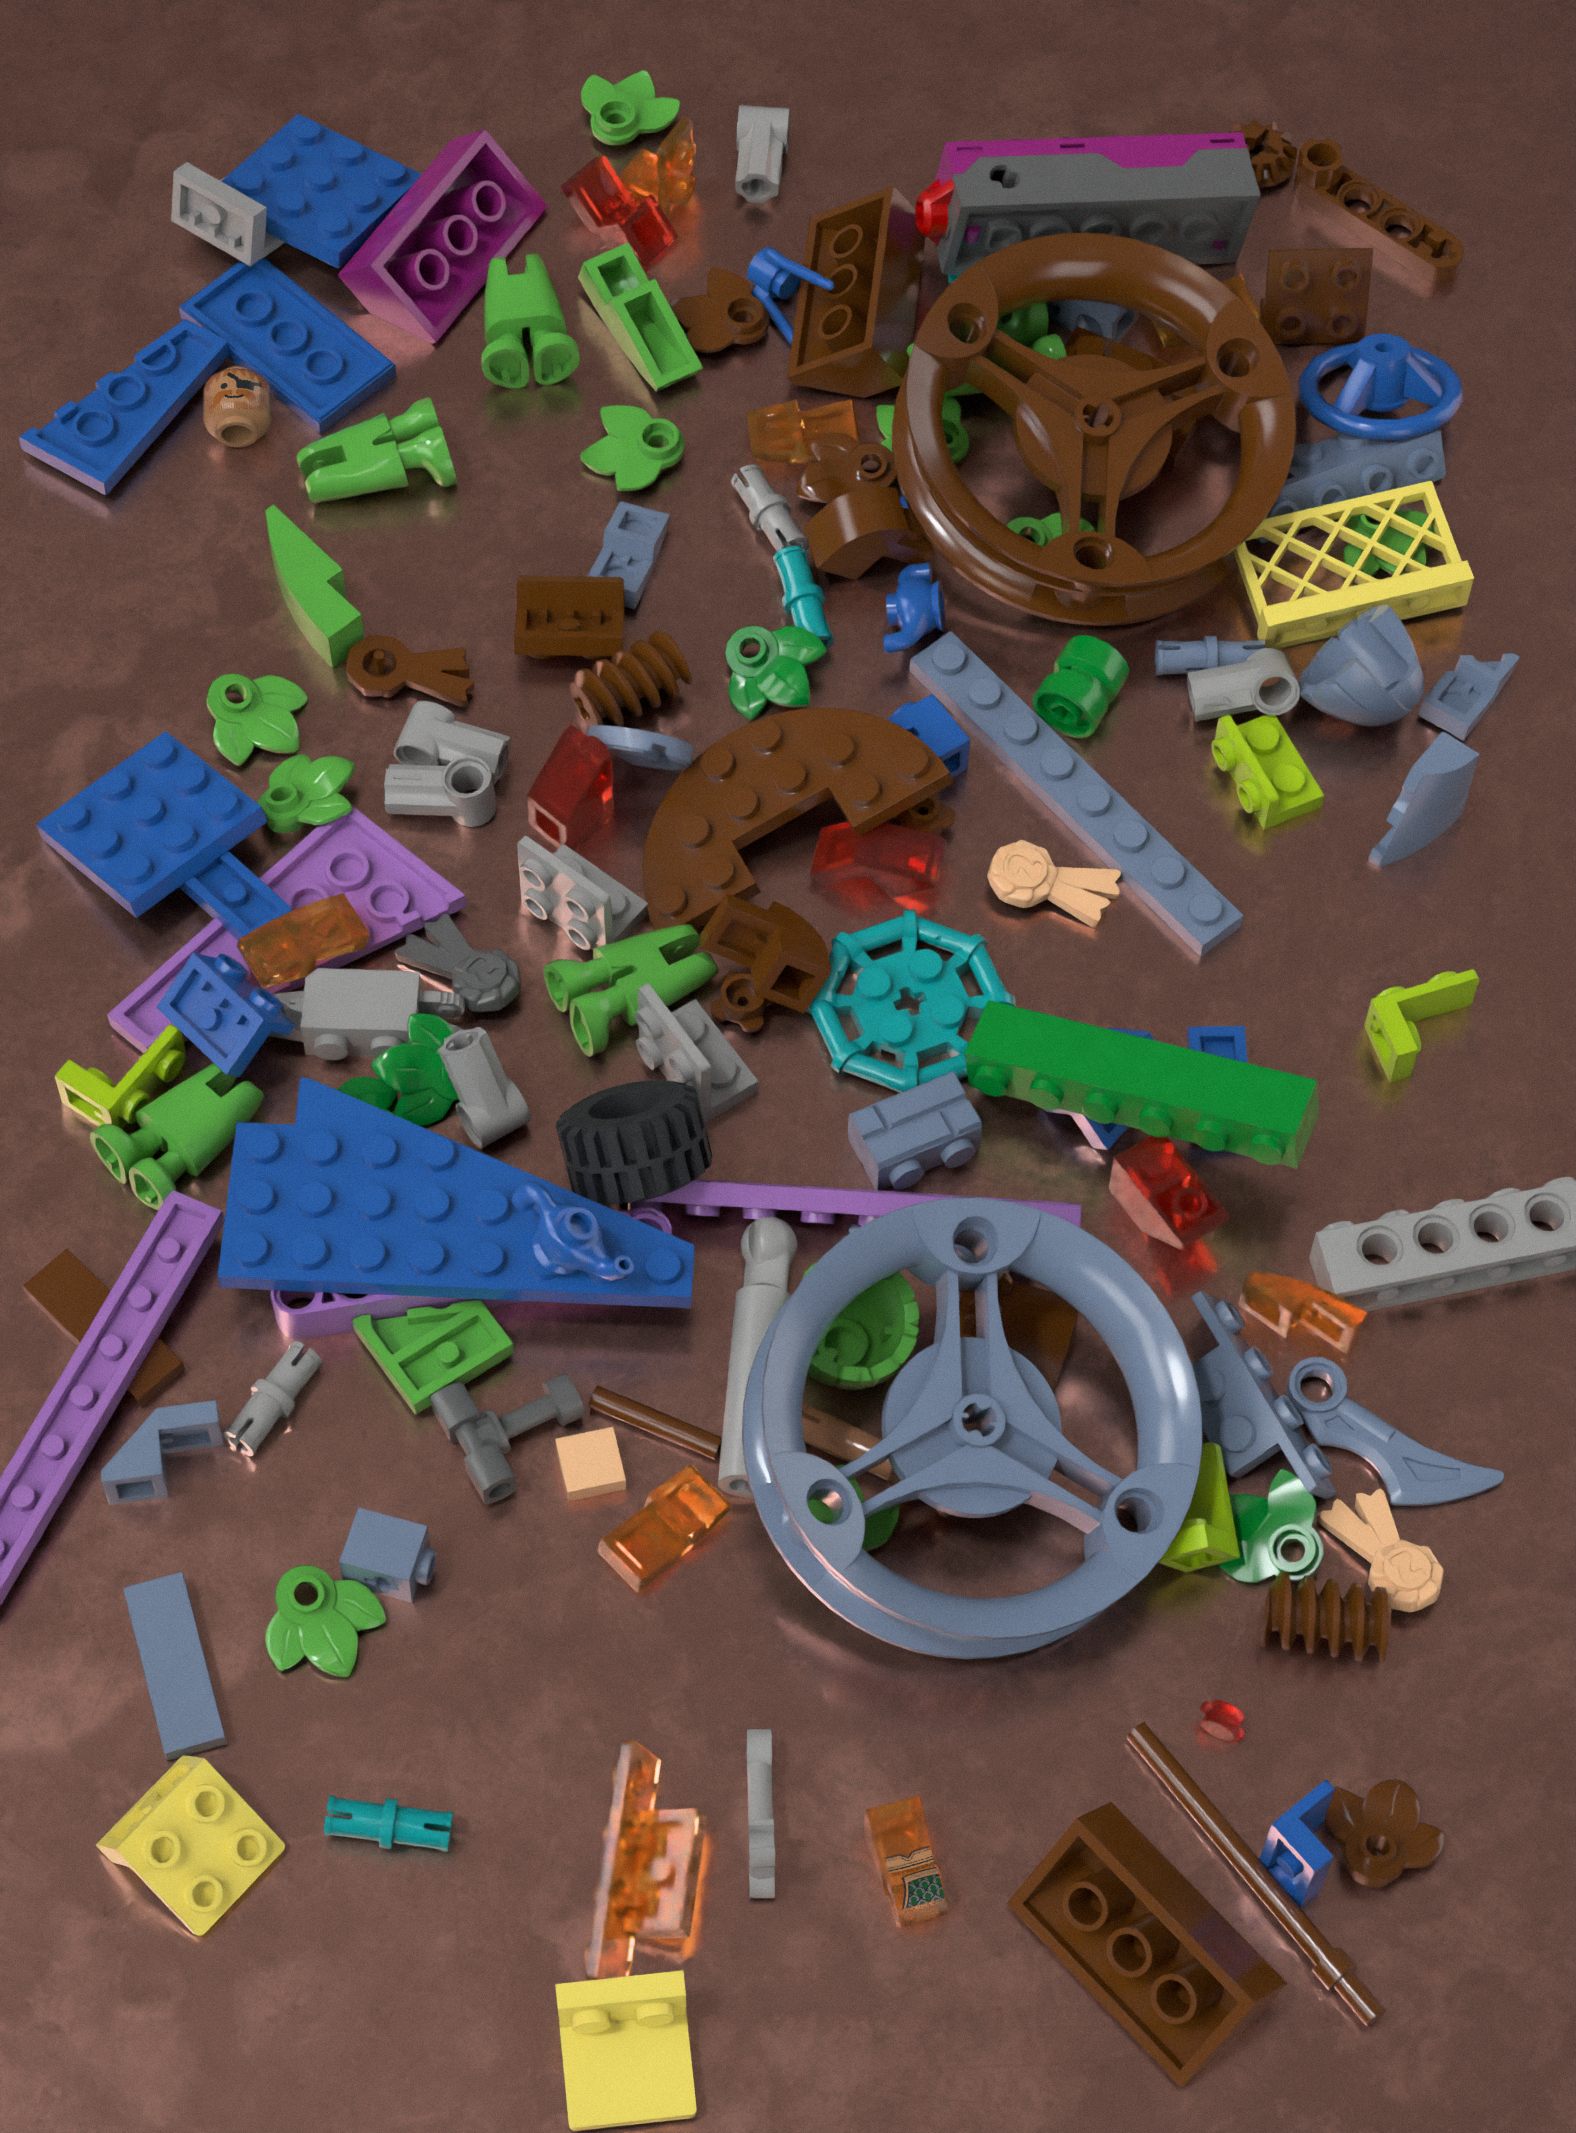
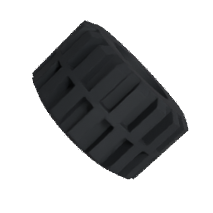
[556,1080,713,1204]

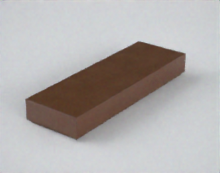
[23,1249,185,1408]

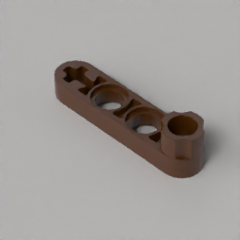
[1294,138,1464,283]

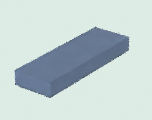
[123,1572,227,1761]

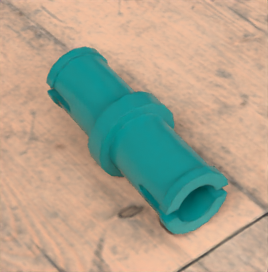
[773,546,834,650]
[324,1795,453,1852]

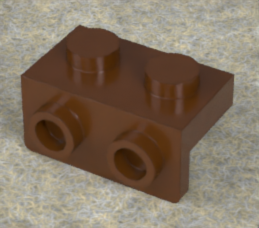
[514,575,624,660]

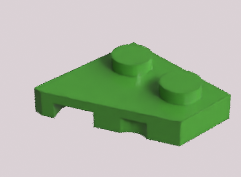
[352,1300,514,1415]

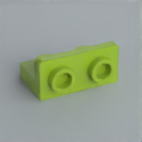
[1211,714,1324,830]

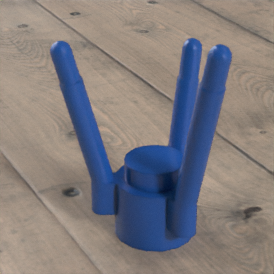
[747,247,835,345]

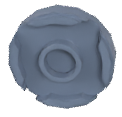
[583,725,695,771]

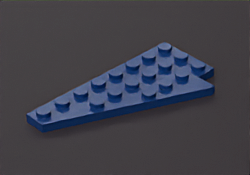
[218,1078,695,1308]

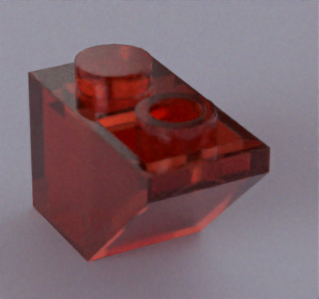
[527,724,614,851]
[1109,1135,1230,1250]

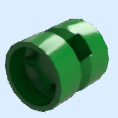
[1032,635,1129,739]

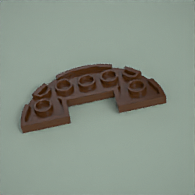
[642,708,954,930]

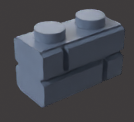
[848,1072,982,1190]

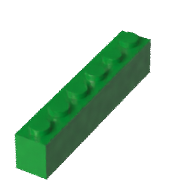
[964,1000,1319,1169]

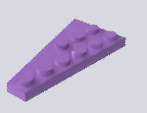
[107,806,467,1054]

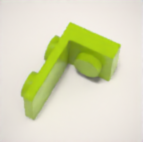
[1364,969,1479,1082]
[55,1024,186,1129]
[1157,1442,1240,1573]

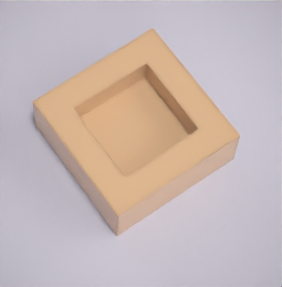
[555,1427,626,1502]

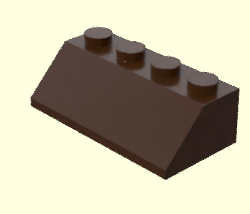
[787,186,926,398]
[1007,1802,1288,2088]

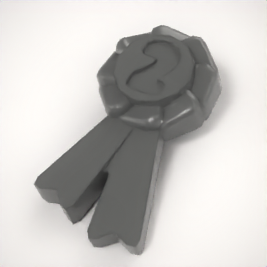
[395,913,521,1012]

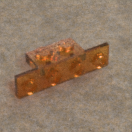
[584,1740,707,1981]

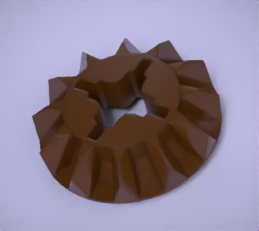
[1228,117,1298,188]

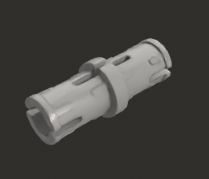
[731,464,809,552]
[222,1341,323,1456]

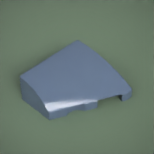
[1368,731,1480,867]

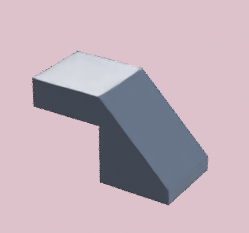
[101,1400,224,1505]

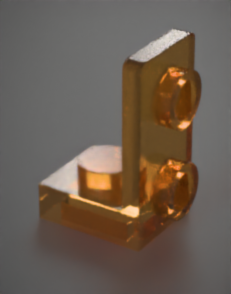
[615,117,696,220]

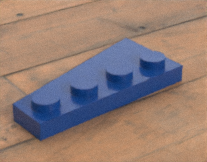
[19,319,230,496]

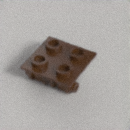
[1260,248,1373,344]
[959,1270,1078,1394]

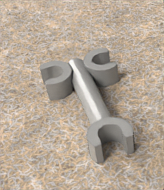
[747,1729,775,1899]

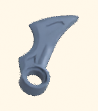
[1285,1357,1504,1506]

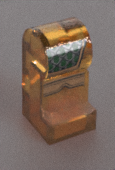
[863,1795,948,1928]

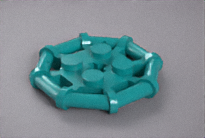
[806,910,1016,1093]

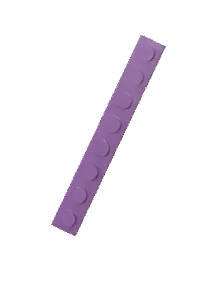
[627,1179,1081,1227]
[0,1190,225,1606]

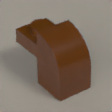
[803,486,935,580]
[700,893,832,1013]

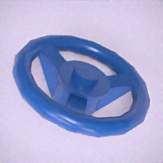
[1298,333,1463,440]

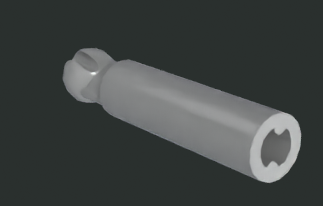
[718,1216,798,1498]

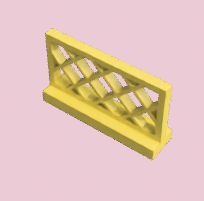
[1233,480,1474,649]

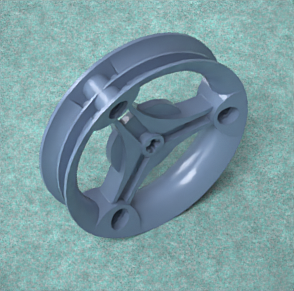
[742,1198,1202,1659]

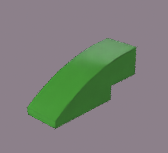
[578,243,703,392]
[265,504,364,669]

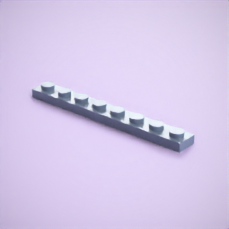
[909,631,1244,957]

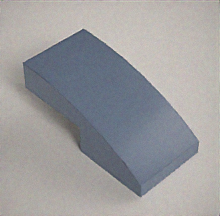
[588,501,670,609]

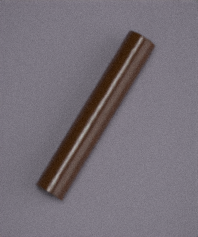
[589,1386,722,1460]

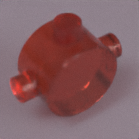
[1200,1700,1246,1741]

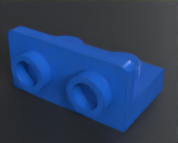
[156,953,295,1077]

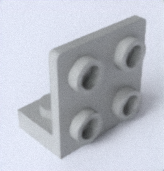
[171,162,285,266]
[517,835,649,950]
[635,983,758,1123]

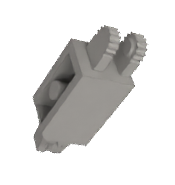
[268,968,465,1060]

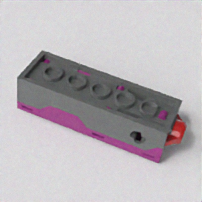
[915,132,1261,275]

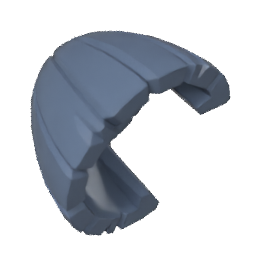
[1298,605,1424,727]

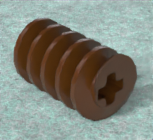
[570,630,692,727]
[1260,1572,1391,1664]

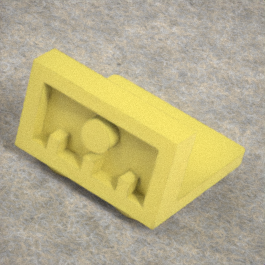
[96,1755,285,1936]
[555,1970,697,2131]

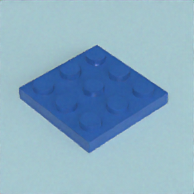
[221,114,422,269]
[36,731,267,918]

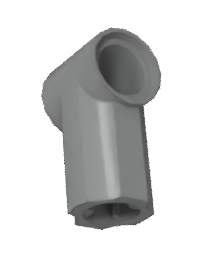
[735,105,790,203]
[1187,648,1300,721]
[393,701,511,784]
[384,756,498,827]
[437,1027,531,1149]

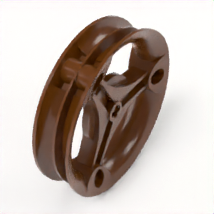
[892,233,1296,626]

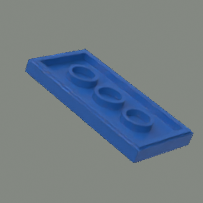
[179,257,397,435]

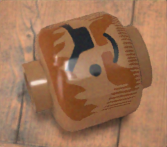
[203,366,272,448]

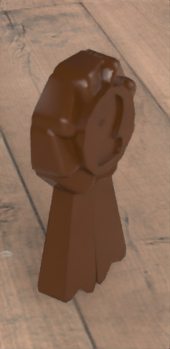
[346,635,474,707]

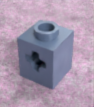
[339,1507,437,1603]

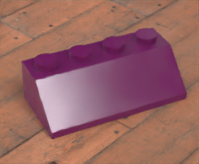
[338,129,548,344]

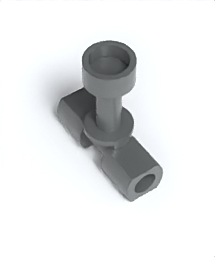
[430,1373,585,1505]

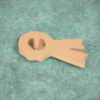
[987,840,1121,928]
[1317,1489,1444,1612]

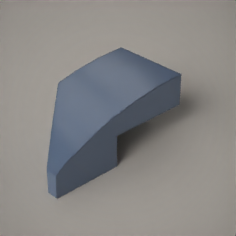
[1417,653,1520,741]

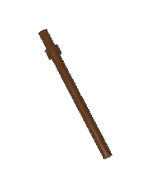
[1126,1722,1386,2027]

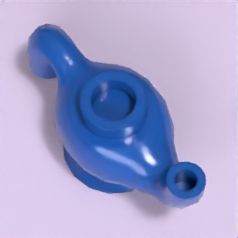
[884,563,946,654]
[512,1181,634,1281]

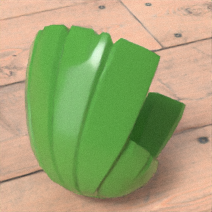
[803,1262,919,1390]

